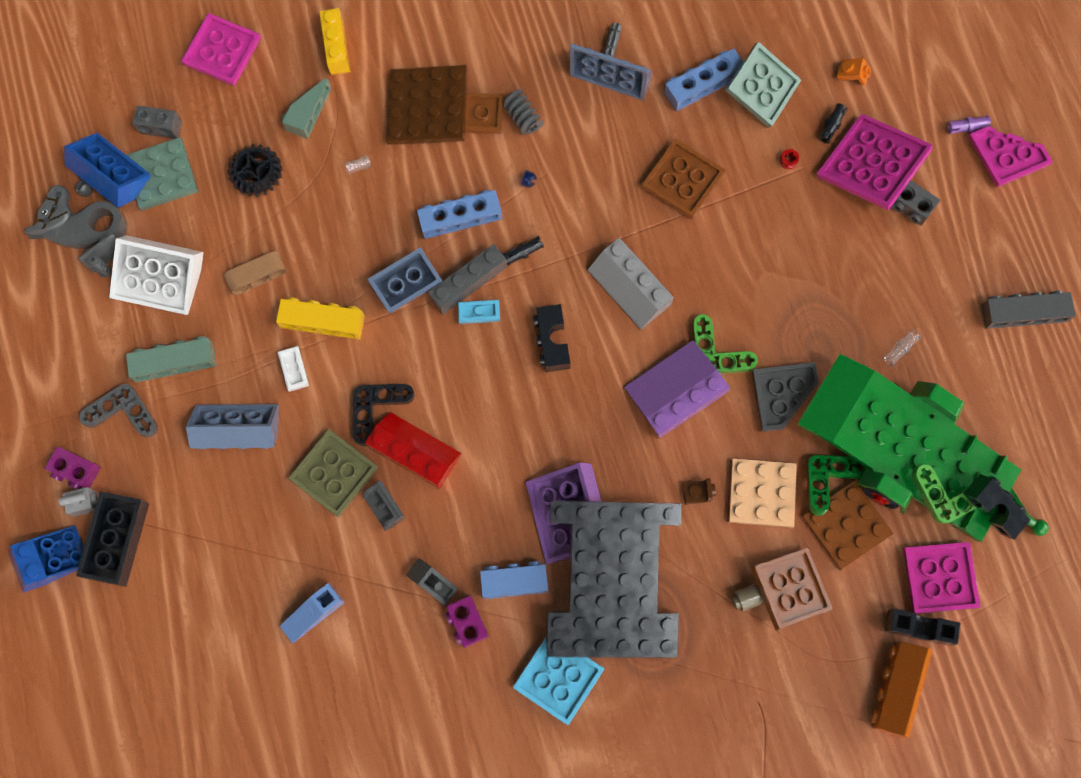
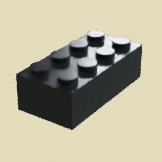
[76,491,149,587]

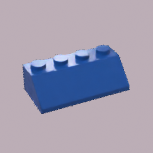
[64,133,151,208]

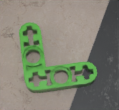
[693,314,758,374]
[912,464,976,524]

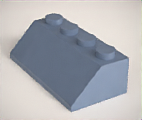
[186,404,279,449]

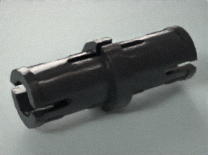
[818,103,848,144]
[503,236,544,266]

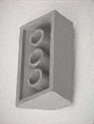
[588,238,674,330]

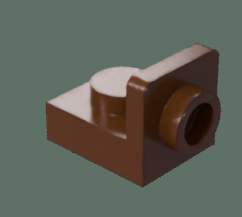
[683,478,716,505]

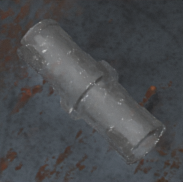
[883,329,921,367]

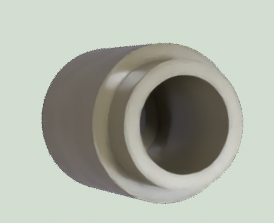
[731,584,763,612]

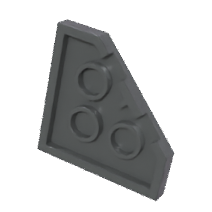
[752,362,819,432]

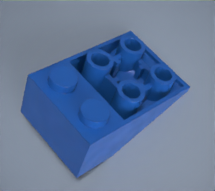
[9,526,84,593]

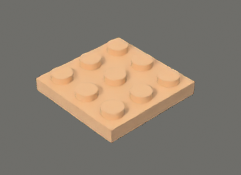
[729,459,797,528]

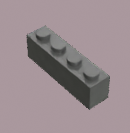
[428,244,507,315]
[982,290,1076,329]

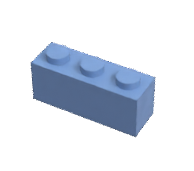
[480,561,548,599]

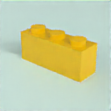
[320,8,350,75]

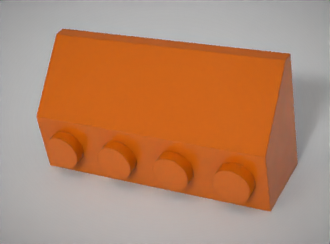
[871,642,933,738]

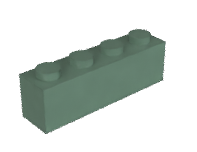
[126,336,217,383]

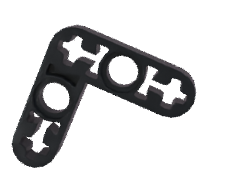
[353,384,415,446]

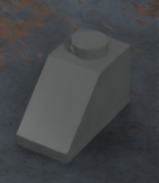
[406,558,458,606]

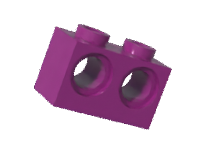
[45,446,101,489]
[445,596,489,648]

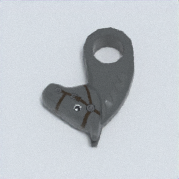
[24,185,127,249]

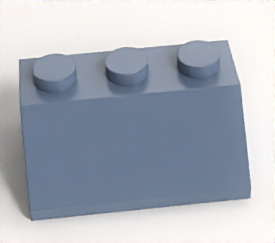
[368,247,442,314]

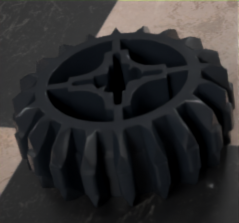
[228,143,283,198]

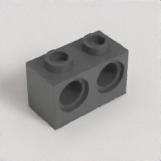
[132,105,182,139]
[891,180,940,226]

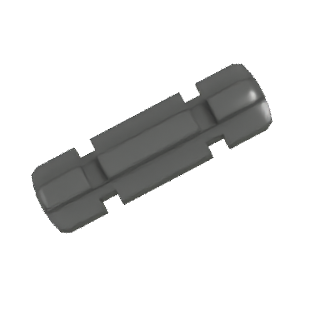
[603,22,622,57]

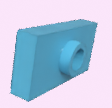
[458,300,500,324]

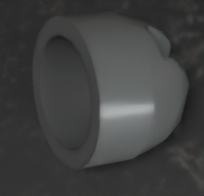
[75,180,93,197]

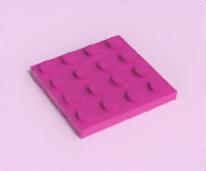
[817,113,933,211]

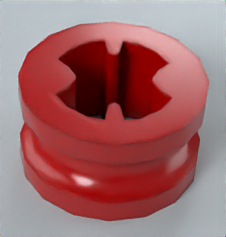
[780,149,800,169]

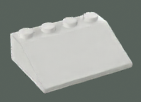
[109,235,203,315]

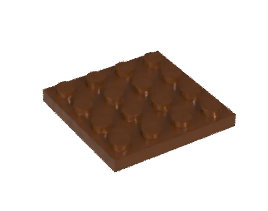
[386,65,468,145]

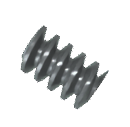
[503,89,544,135]

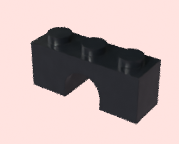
[533,304,571,372]
[963,474,1031,540]
[885,609,961,646]

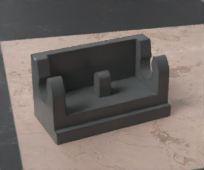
[363,480,406,531]

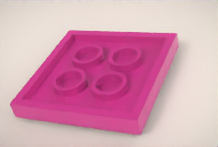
[181,13,261,86]
[903,542,981,614]

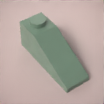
[282,78,332,139]

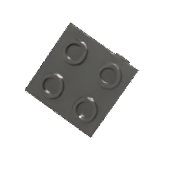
[78,233,116,278]

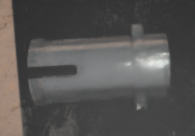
[345,154,372,175]

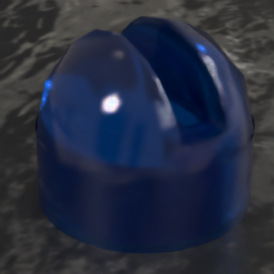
[521,170,537,187]

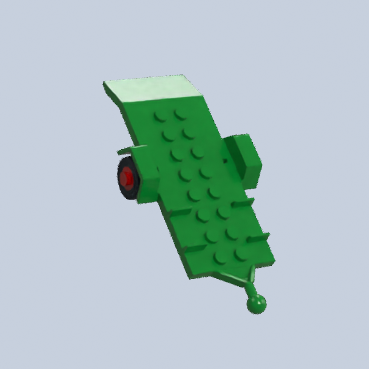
[798,354,1049,542]

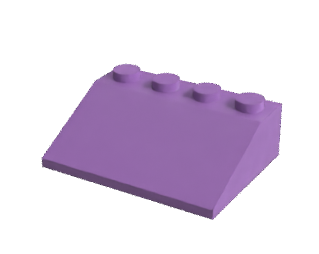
[624,340,730,438]
[525,463,601,564]

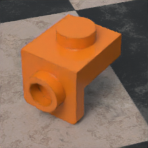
[837,58,871,85]

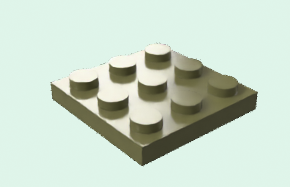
[288,429,379,518]

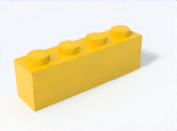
[276,297,365,340]

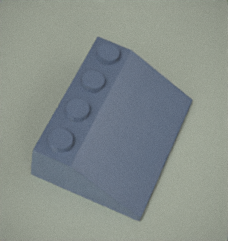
[570,44,653,101]

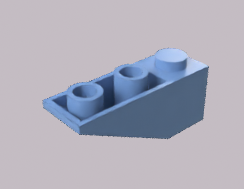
[280,583,345,644]

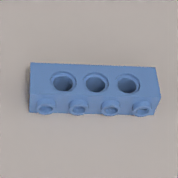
[664,48,743,111]
[417,190,502,239]

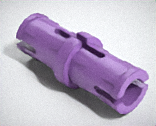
[947,115,991,134]

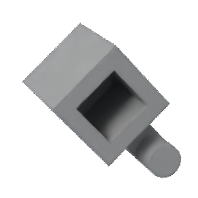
[59,487,99,517]

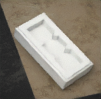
[278,346,309,392]

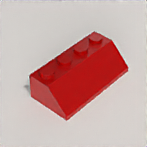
[365,412,462,489]

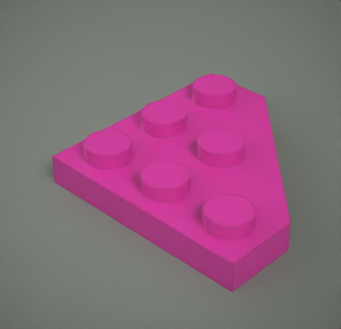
[968,126,1053,188]

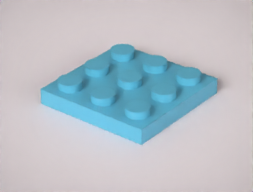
[513,638,604,725]

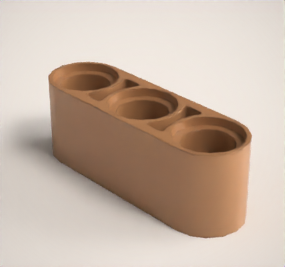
[224,251,287,295]

